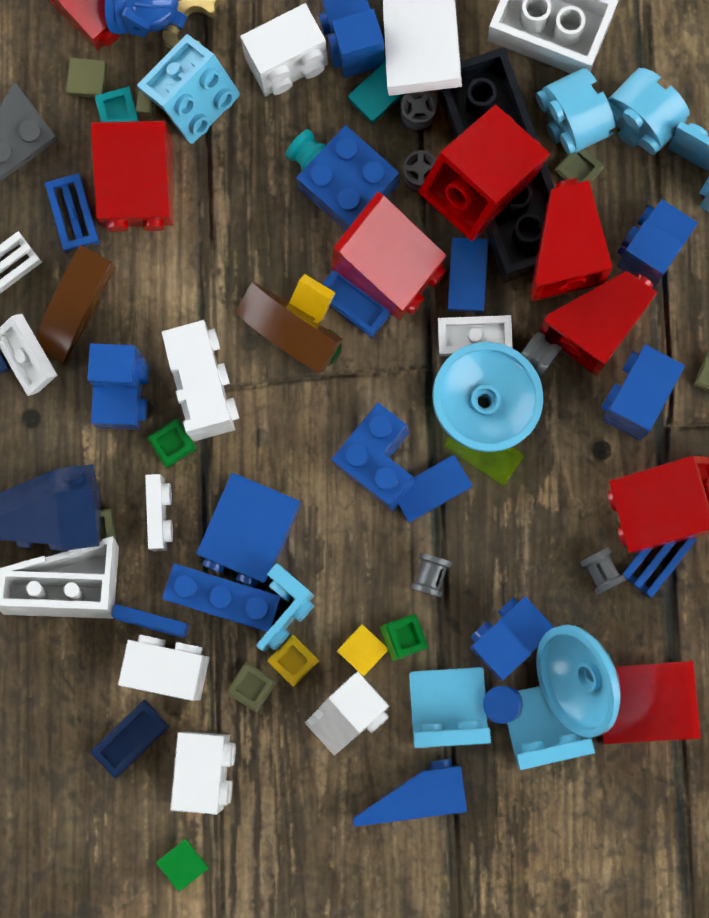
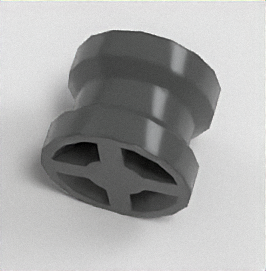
[401,91,437,131]
[403,150,436,193]
[521,331,563,377]

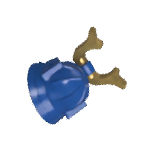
[105,0,222,50]

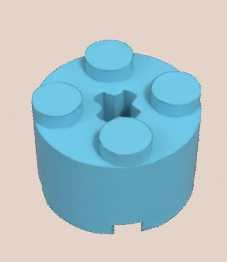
[535,68,615,155]
[608,68,690,155]

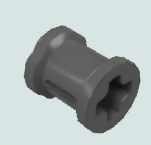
[580,547,626,595]
[411,553,452,598]

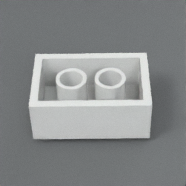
[487,0,618,73]

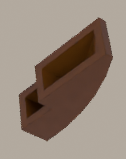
[36,245,116,364]
[235,281,343,374]

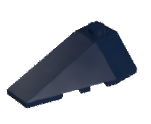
[0,464,101,551]

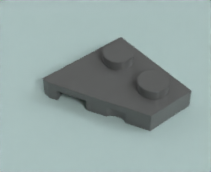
[0,83,58,182]

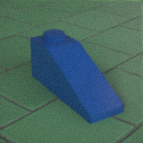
[353,759,467,827]

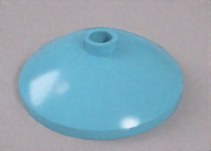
[432,342,543,452]
[536,625,620,737]

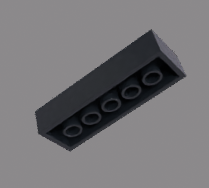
[437,47,555,283]

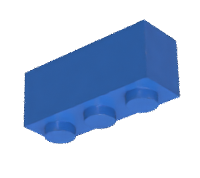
[162,563,283,632]

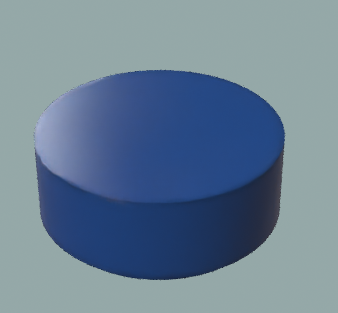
[483,685,523,724]

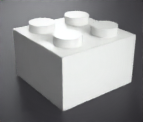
[240,3,328,96]
[118,634,210,701]
[171,731,236,814]

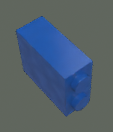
[196,472,302,588]

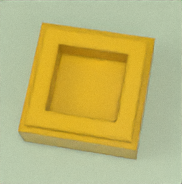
[289,274,336,324]
[337,624,388,676]
[267,635,320,687]

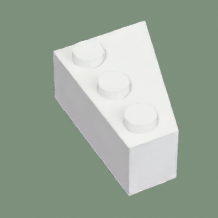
[162,320,239,442]
[0,536,119,619]
[305,672,389,756]

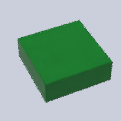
[147,418,198,469]
[379,613,429,662]
[156,838,210,892]

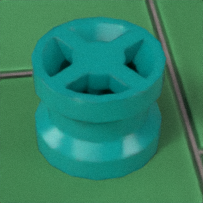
[285,129,326,171]

